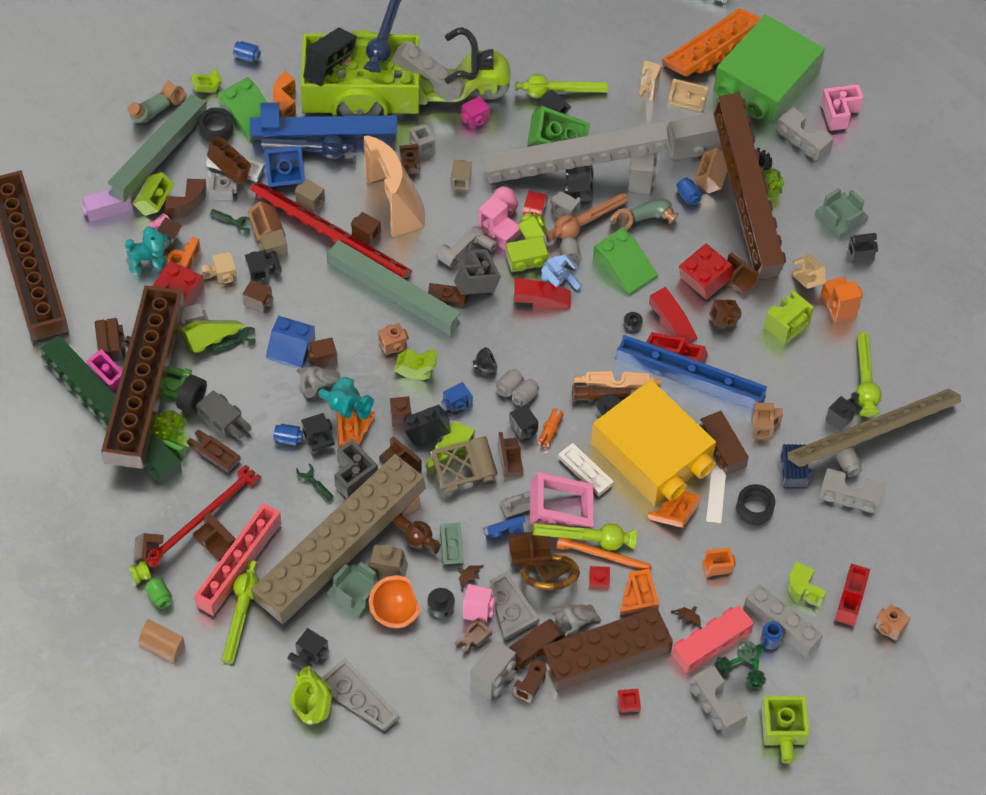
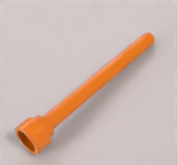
[556,538,652,570]

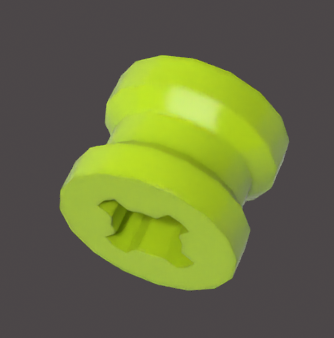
[129,560,151,585]

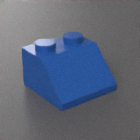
[264,146,305,187]
[266,315,315,368]

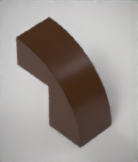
[165,179,207,219]

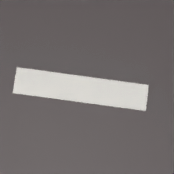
[706,457,726,523]

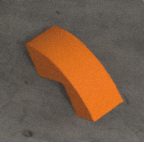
[273,71,296,117]

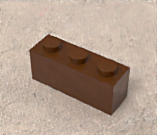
[699,411,749,475]

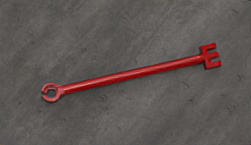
[145,465,261,567]

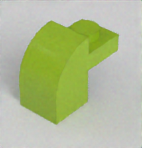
[394,348,438,380]
[787,561,827,607]

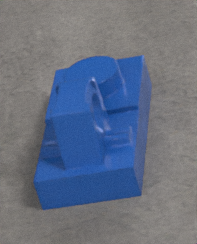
[483,515,526,538]

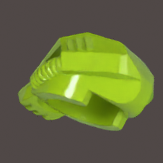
[290,666,332,725]

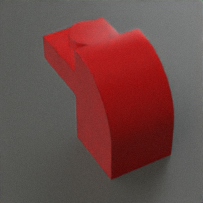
[522,191,548,217]

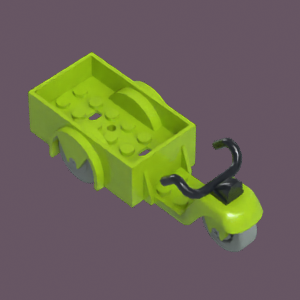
[300,27,511,116]

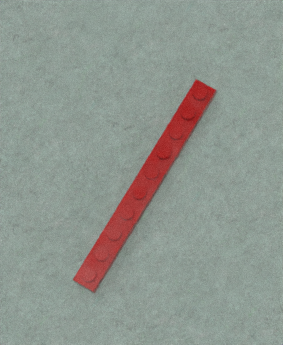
[250,182,413,278]

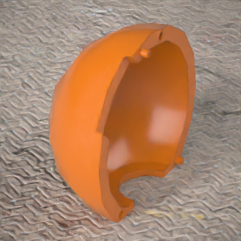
[369,575,420,629]

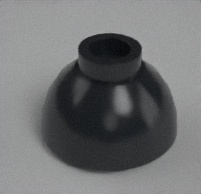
[472,347,497,373]

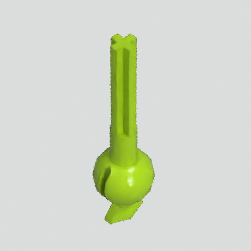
[515,74,608,99]
[855,331,882,417]
[532,523,637,551]
[221,560,260,664]

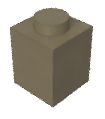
[451,160,472,190]
[295,179,325,212]
[258,229,288,259]

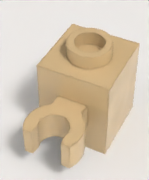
[201,251,237,284]

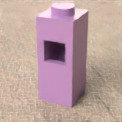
[81,189,133,222]

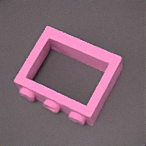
[530,472,593,529]

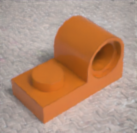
[167,237,201,270]

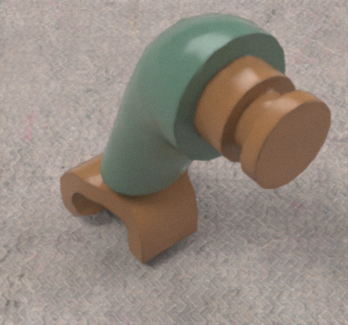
[127,80,187,124]
[609,199,679,231]

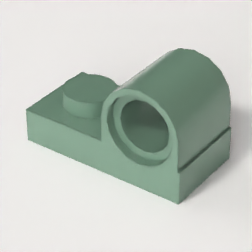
[440,522,464,565]

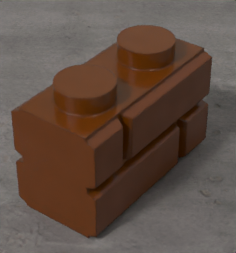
[94,318,126,361]

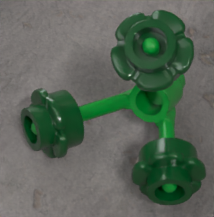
[714,641,766,688]

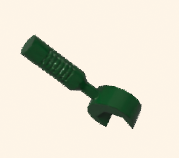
[210,209,251,234]
[212,327,256,353]
[296,463,334,501]

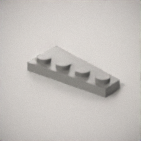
[322,657,400,732]

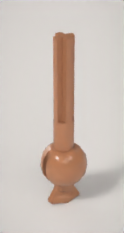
[546,193,629,243]

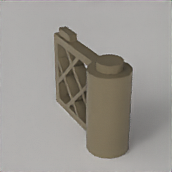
[430,436,498,492]

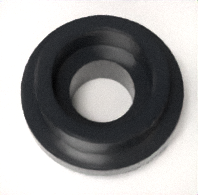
[624,312,643,330]

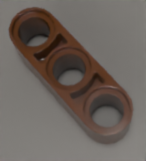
[207,137,251,184]
[509,619,565,670]

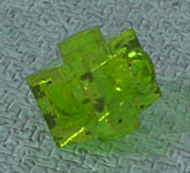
[763,168,784,198]
[153,409,187,440]

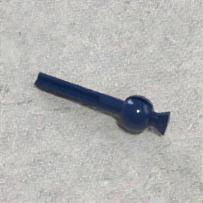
[363,0,401,73]
[261,134,357,160]

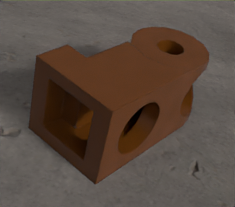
[512,660,547,703]

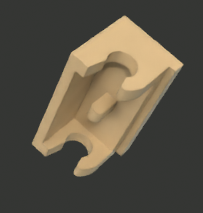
[639,60,661,102]
[668,79,708,113]
[791,254,826,289]

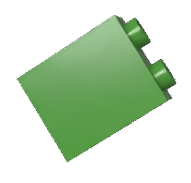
[713,14,825,124]

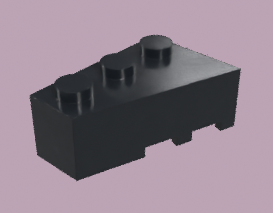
[303,27,357,87]

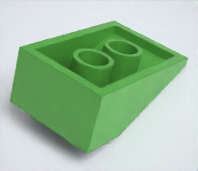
[218,77,267,142]
[527,106,590,147]
[593,227,658,295]

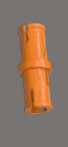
[537,408,564,447]

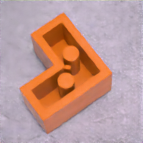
[821,276,863,322]

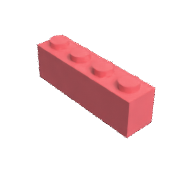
[672,605,754,674]

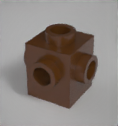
[709,299,741,327]

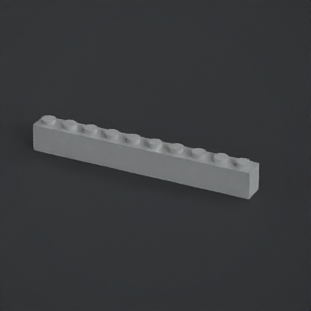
[485,121,671,183]

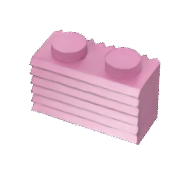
[463,584,495,624]

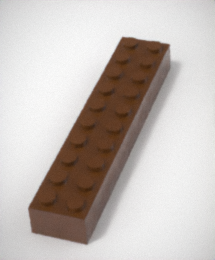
[713,93,786,280]
[0,170,69,342]
[101,285,185,469]

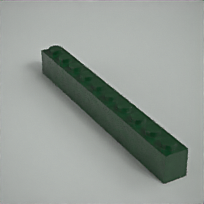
[40,335,182,484]

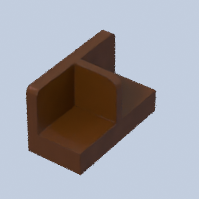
[727,252,760,297]
[498,432,523,477]
[379,437,422,473]
[193,512,236,562]
[508,532,552,564]
[134,533,164,561]

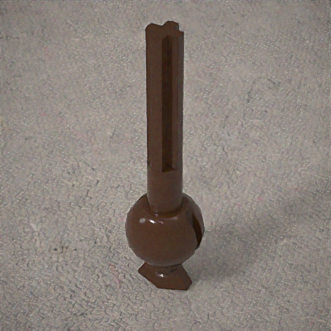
[391,514,441,555]

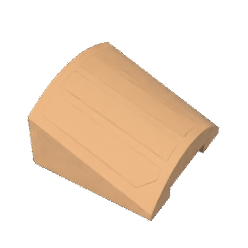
[364,135,425,237]

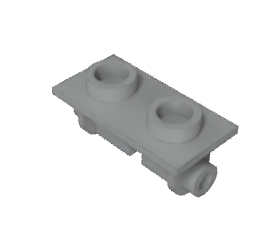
[500,491,530,518]

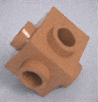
[378,323,409,356]
[876,604,911,641]

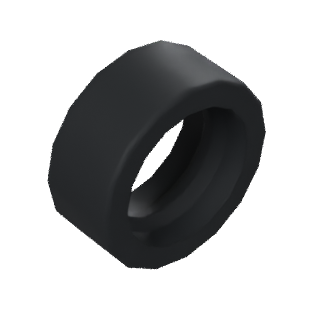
[198,107,234,142]
[176,374,207,414]
[736,484,776,524]

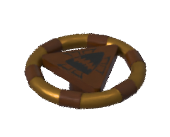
[520,554,580,590]

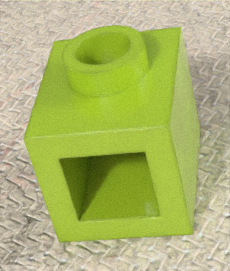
[518,211,548,239]

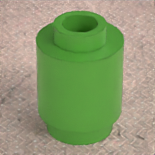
[145,578,173,609]

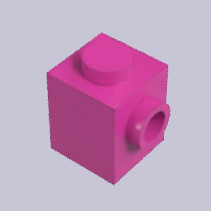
[461,96,490,128]

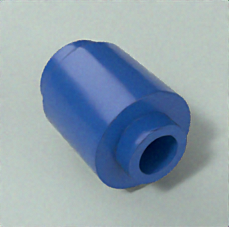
[233,41,261,63]
[676,177,702,205]
[273,423,303,446]
[760,622,783,649]

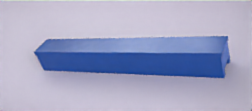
[250,115,397,140]
[615,335,767,410]

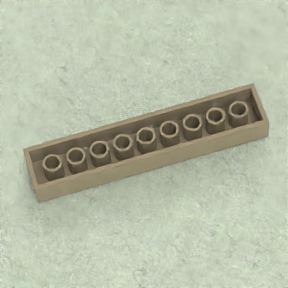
[251,454,426,624]

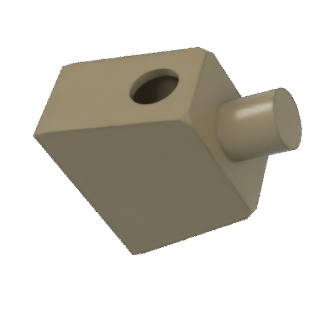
[368,544,408,579]

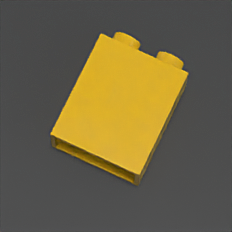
[591,380,716,506]

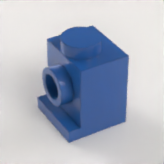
[441,382,473,413]

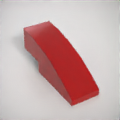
[514,278,571,309]
[649,287,698,343]
[646,332,708,364]
[835,563,870,626]

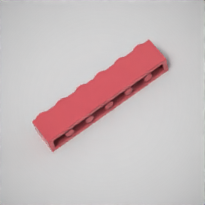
[194,503,282,616]

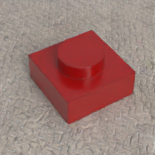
[589,566,610,589]
[617,689,641,713]

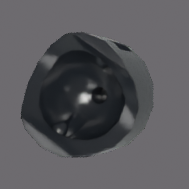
[597,395,621,418]
[427,588,455,619]

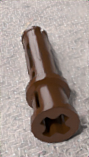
[572,385,631,402]

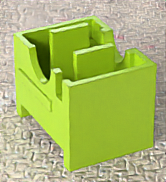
[764,290,814,345]

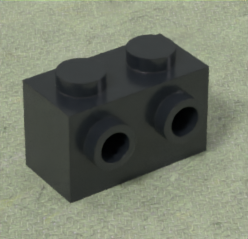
[565,165,594,201]
[404,405,450,446]

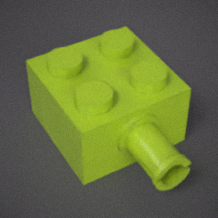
[761,696,809,763]

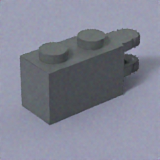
[196,390,251,440]

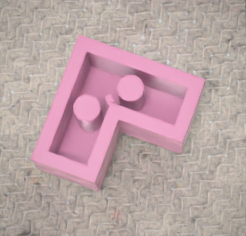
[821,84,863,131]
[478,196,521,251]

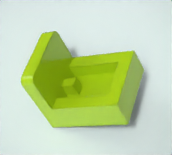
[191,68,222,93]

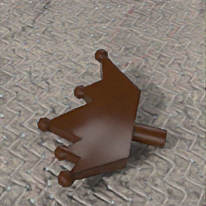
[458,565,484,592]
[671,606,702,629]

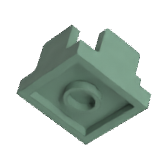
[815,188,868,238]
[327,562,379,618]

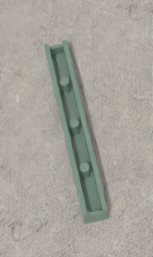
[108,94,207,203]
[326,240,460,336]

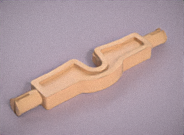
[574,371,661,389]

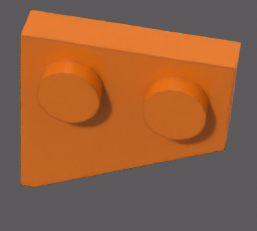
[337,411,375,448]
[648,492,701,527]
[620,569,659,615]

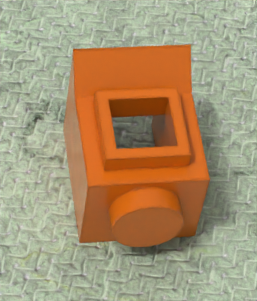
[702,548,736,579]

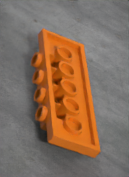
[662,8,761,77]

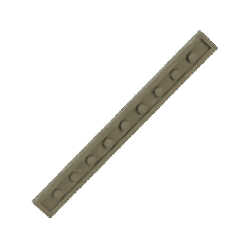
[787,388,961,467]

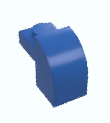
[260,102,280,132]

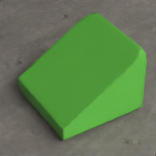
[164,440,189,459]

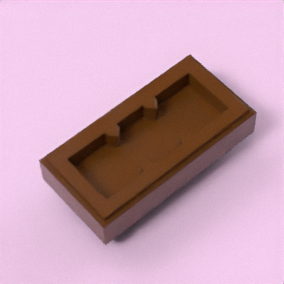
[428,283,466,307]

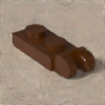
[187,429,241,473]

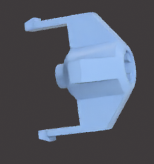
[541,255,582,290]

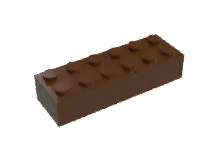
[541,607,673,692]

